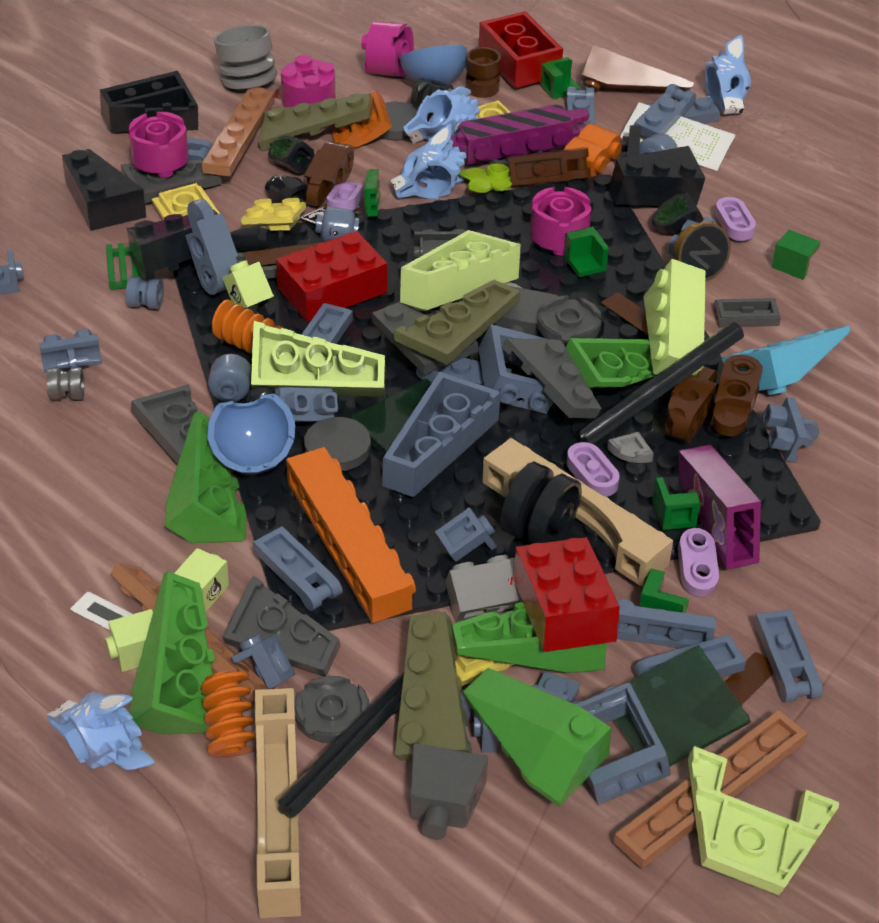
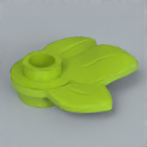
[459,163,512,193]

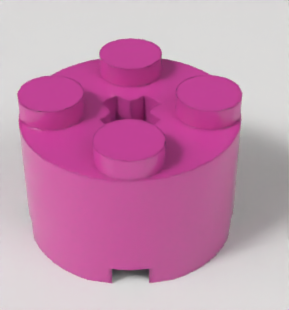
[361,21,414,77]
[281,55,335,108]
[129,112,189,177]
[530,187,591,256]

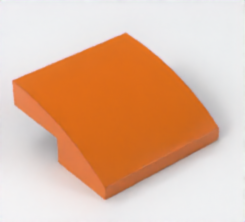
[330,91,392,148]

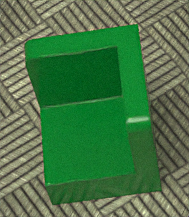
[540,57,580,100]
[564,227,608,277]
[772,229,820,280]
[652,477,700,530]
[639,568,689,613]

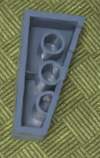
[382,371,501,497]

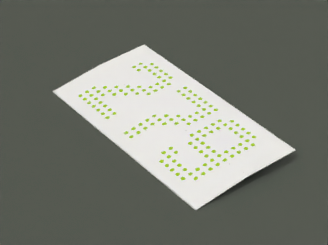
[621,102,736,171]

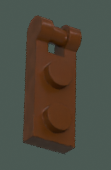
[509,147,591,186]

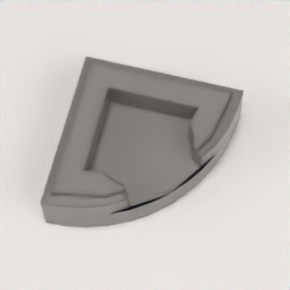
[608,432,653,463]

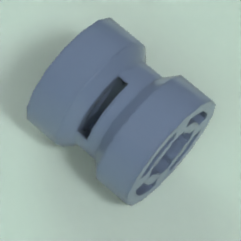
[126,276,164,310]

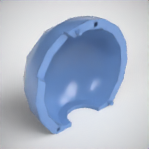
[399,44,468,85]
[207,394,295,475]

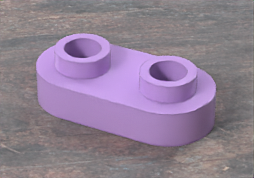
[327,182,363,210]
[715,197,756,242]
[567,442,620,497]
[677,528,719,597]

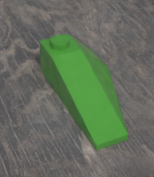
[565,338,656,389]
[165,411,246,543]
[129,571,215,735]
[452,602,607,673]
[463,668,611,807]

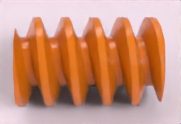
[212,299,282,354]
[201,671,256,757]

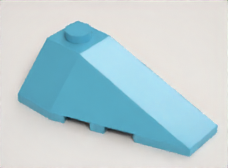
[722,326,851,395]

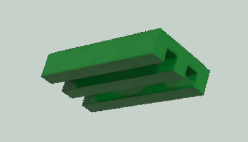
[364,169,381,217]
[106,243,139,290]

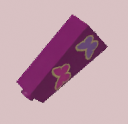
[679,445,761,569]

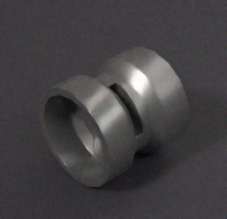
[47,367,84,400]

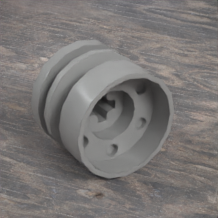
[214,25,277,89]

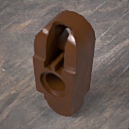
[304,141,354,207]
[711,355,762,436]
[664,367,717,443]

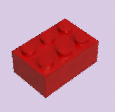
[479,11,563,88]
[276,231,388,322]
[514,537,620,652]

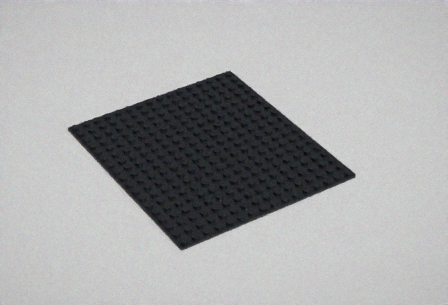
[172,174,821,631]

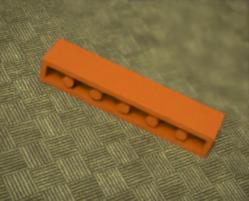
[286,447,416,624]

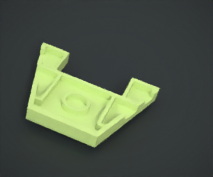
[688,746,840,896]

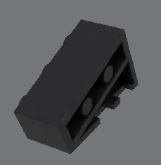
[100,70,198,132]
[609,146,706,206]
[62,149,146,231]
[126,209,218,280]

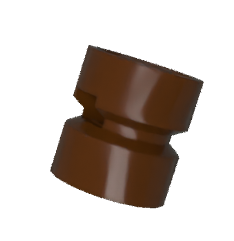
[465,47,501,98]

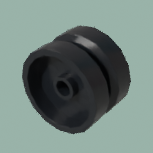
[500,461,582,544]

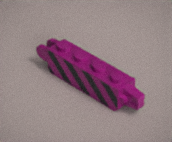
[451,104,589,164]

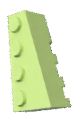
[400,230,521,311]
[643,259,706,376]
[251,321,385,397]

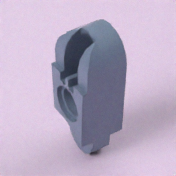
[185,199,238,295]

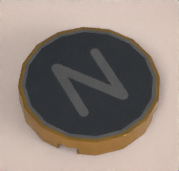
[674,221,731,281]

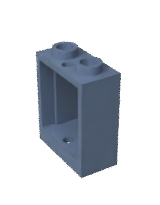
[478,324,553,414]
[573,682,671,805]

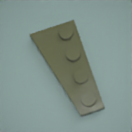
[258,93,373,151]
[394,280,520,365]
[395,611,472,761]

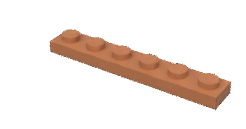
[202,87,275,177]
[110,562,275,703]
[614,710,808,869]

